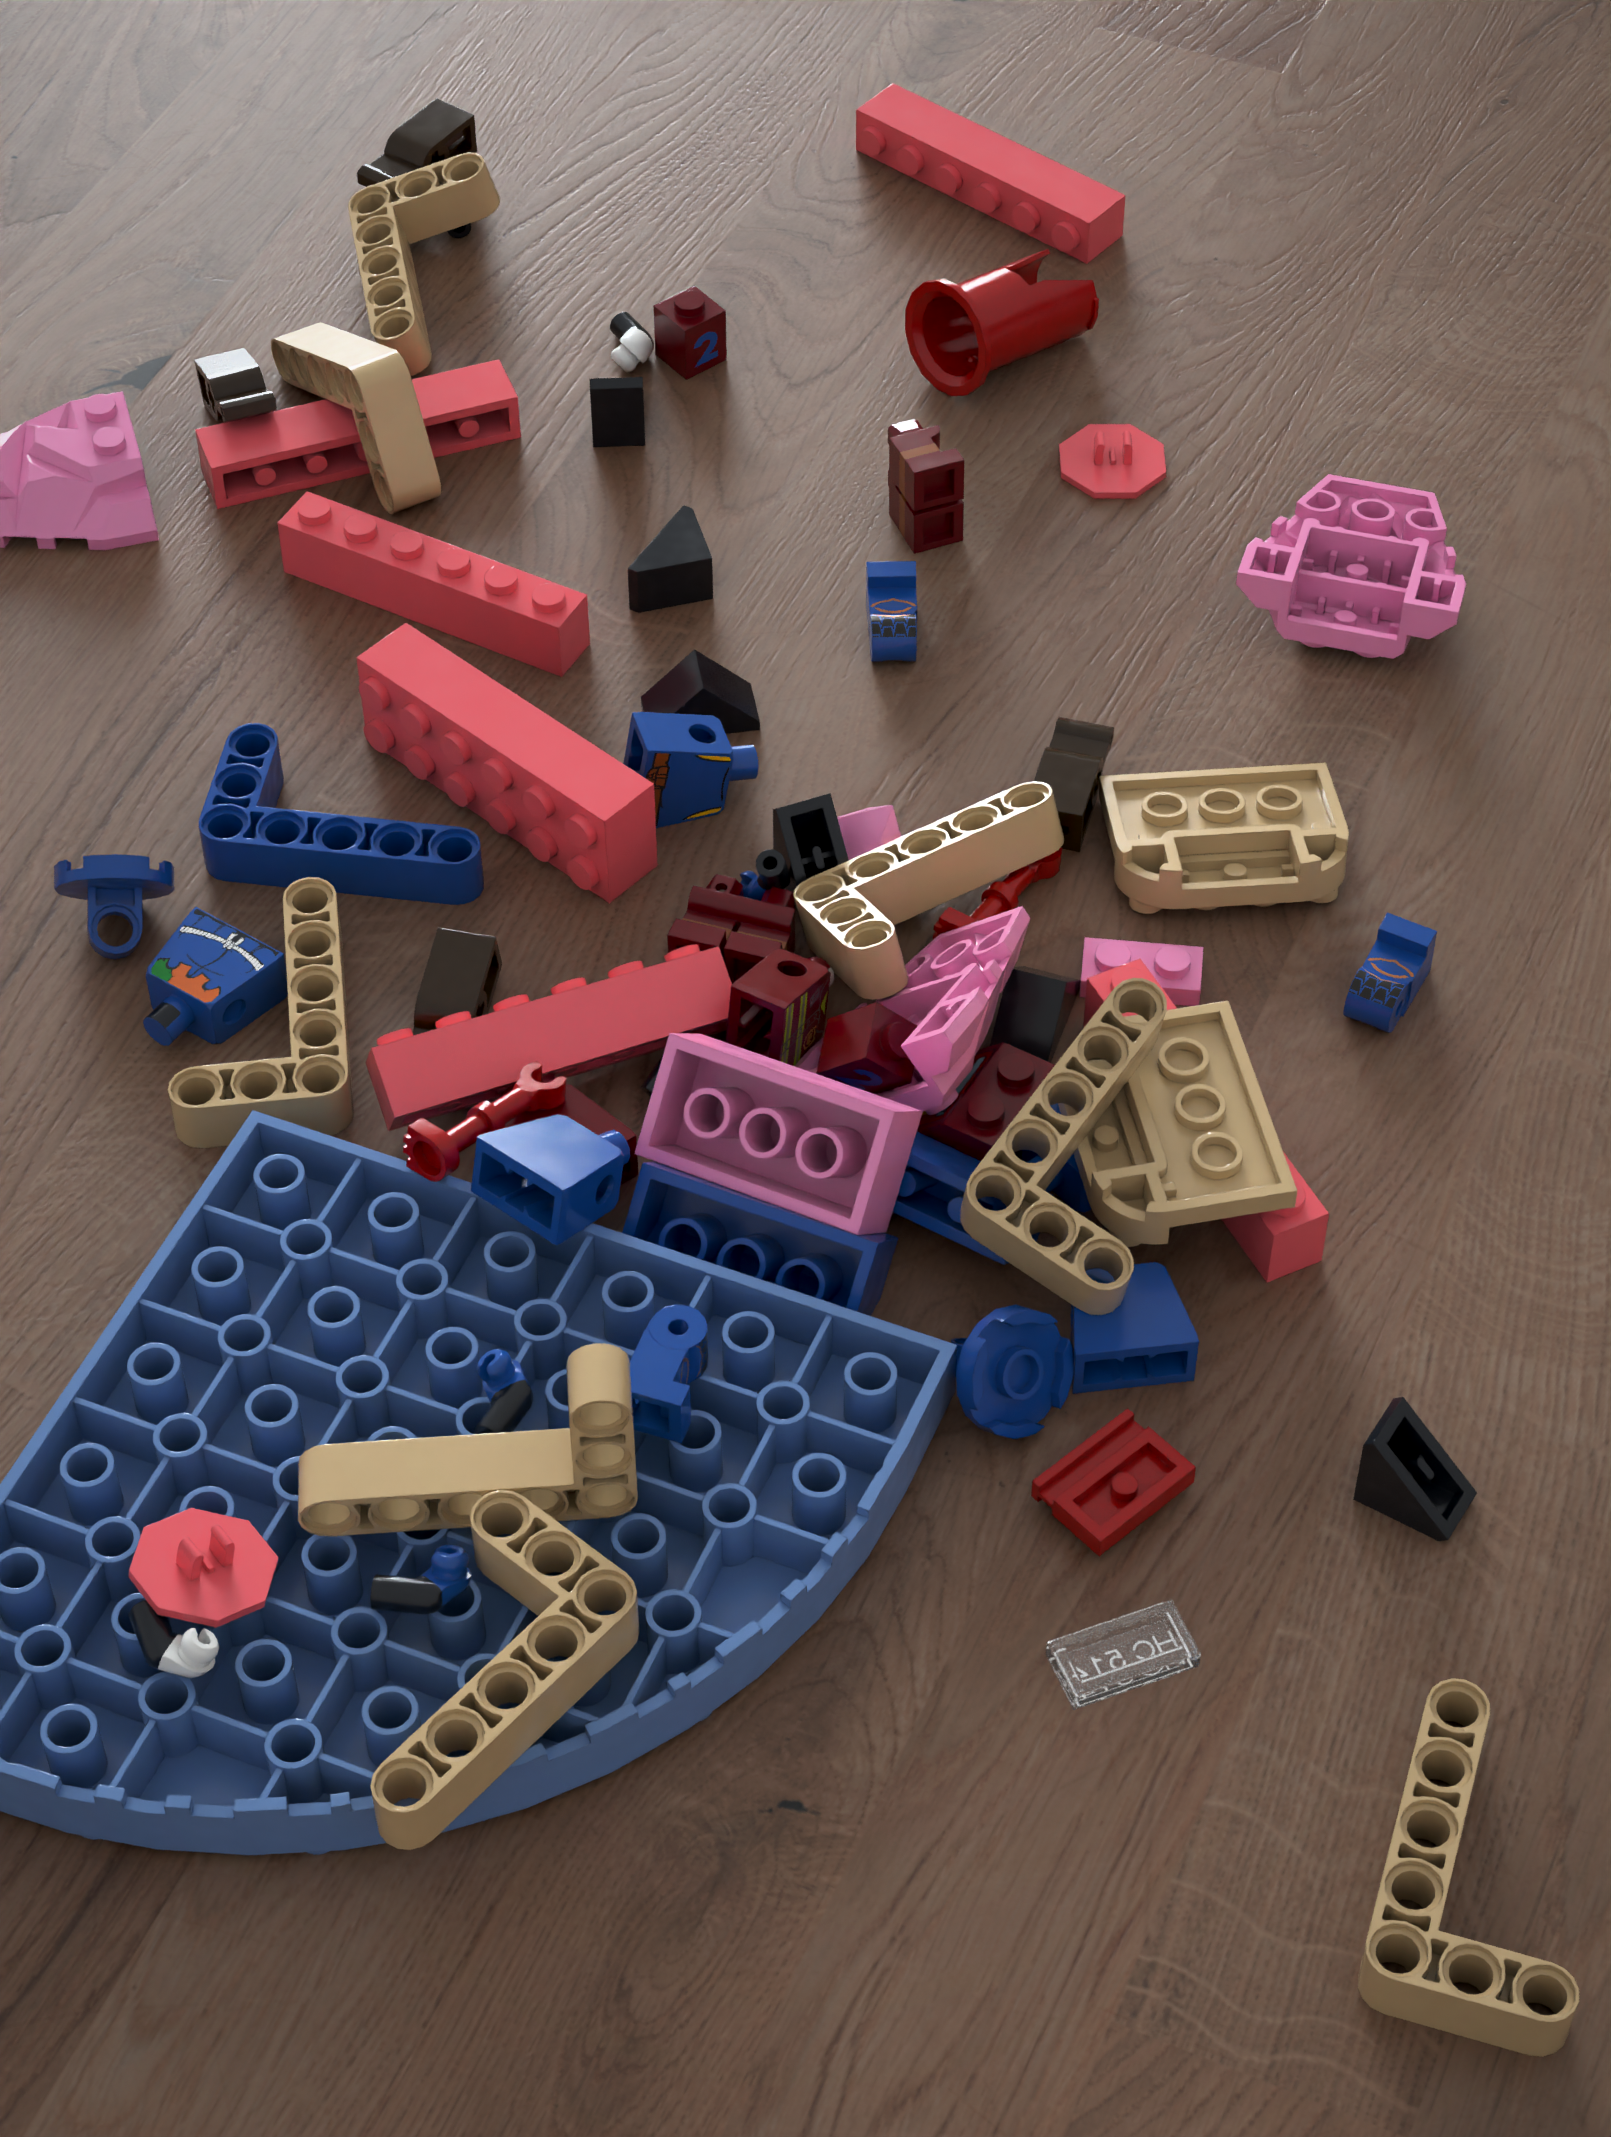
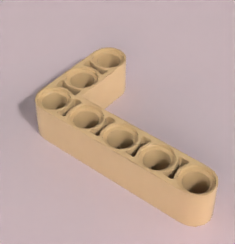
[348,152,500,376]
[271,322,441,514]
[793,782,1064,1000]
[168,877,354,1148]
[960,978,1167,1315]
[298,1343,638,1536]
[370,1490,639,1850]
[1358,1678,1579,2057]

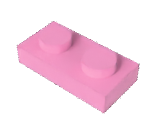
[1079,937,1203,1006]

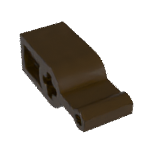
[357,98,477,187]
[194,348,277,423]
[1034,717,1114,852]
[413,927,502,1035]

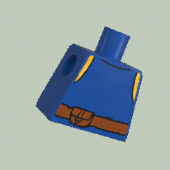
[623,712,759,828]

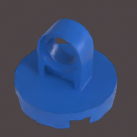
[54,854,174,960]
[951,1304,1074,1439]

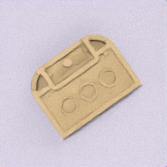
[1099,763,1349,914]
[1058,1001,1297,1247]

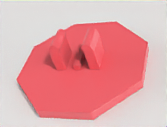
[1059,424,1166,499]
[128,1508,279,1628]

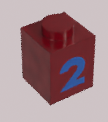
[653,286,727,380]
[816,1002,918,1094]

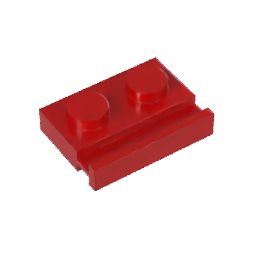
[1031,1408,1196,1556]

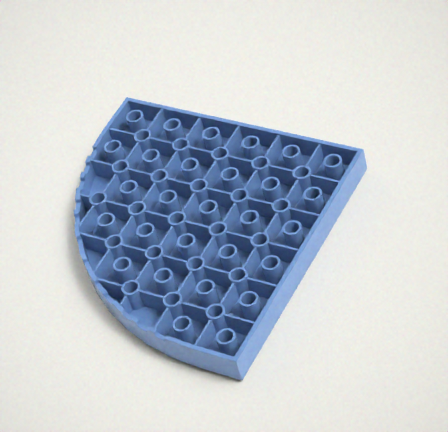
[0,1110,957,1855]

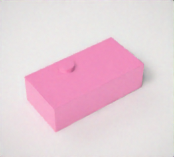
[634,1033,923,1235]

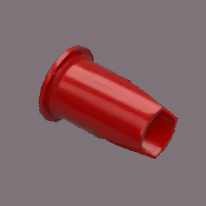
[905,249,1099,396]

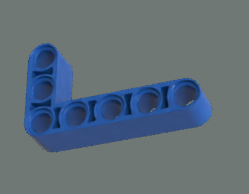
[199,723,484,905]

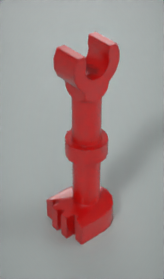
[932,848,1063,940]
[403,1062,567,1182]

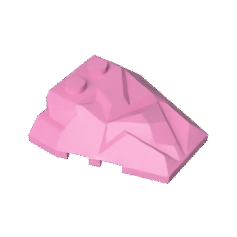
[0,391,159,550]
[1236,474,1466,659]
[795,906,1030,1115]

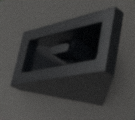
[590,377,645,447]
[628,505,713,613]
[641,649,760,734]
[773,793,849,911]
[990,966,1081,1063]
[1353,1397,1477,1541]

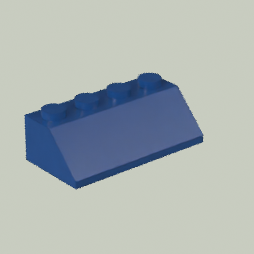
[622,1161,898,1316]

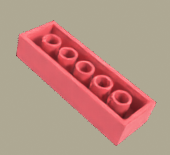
[356,623,658,904]

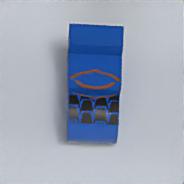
[866,561,917,662]
[1343,913,1437,1033]
[630,1304,708,1443]

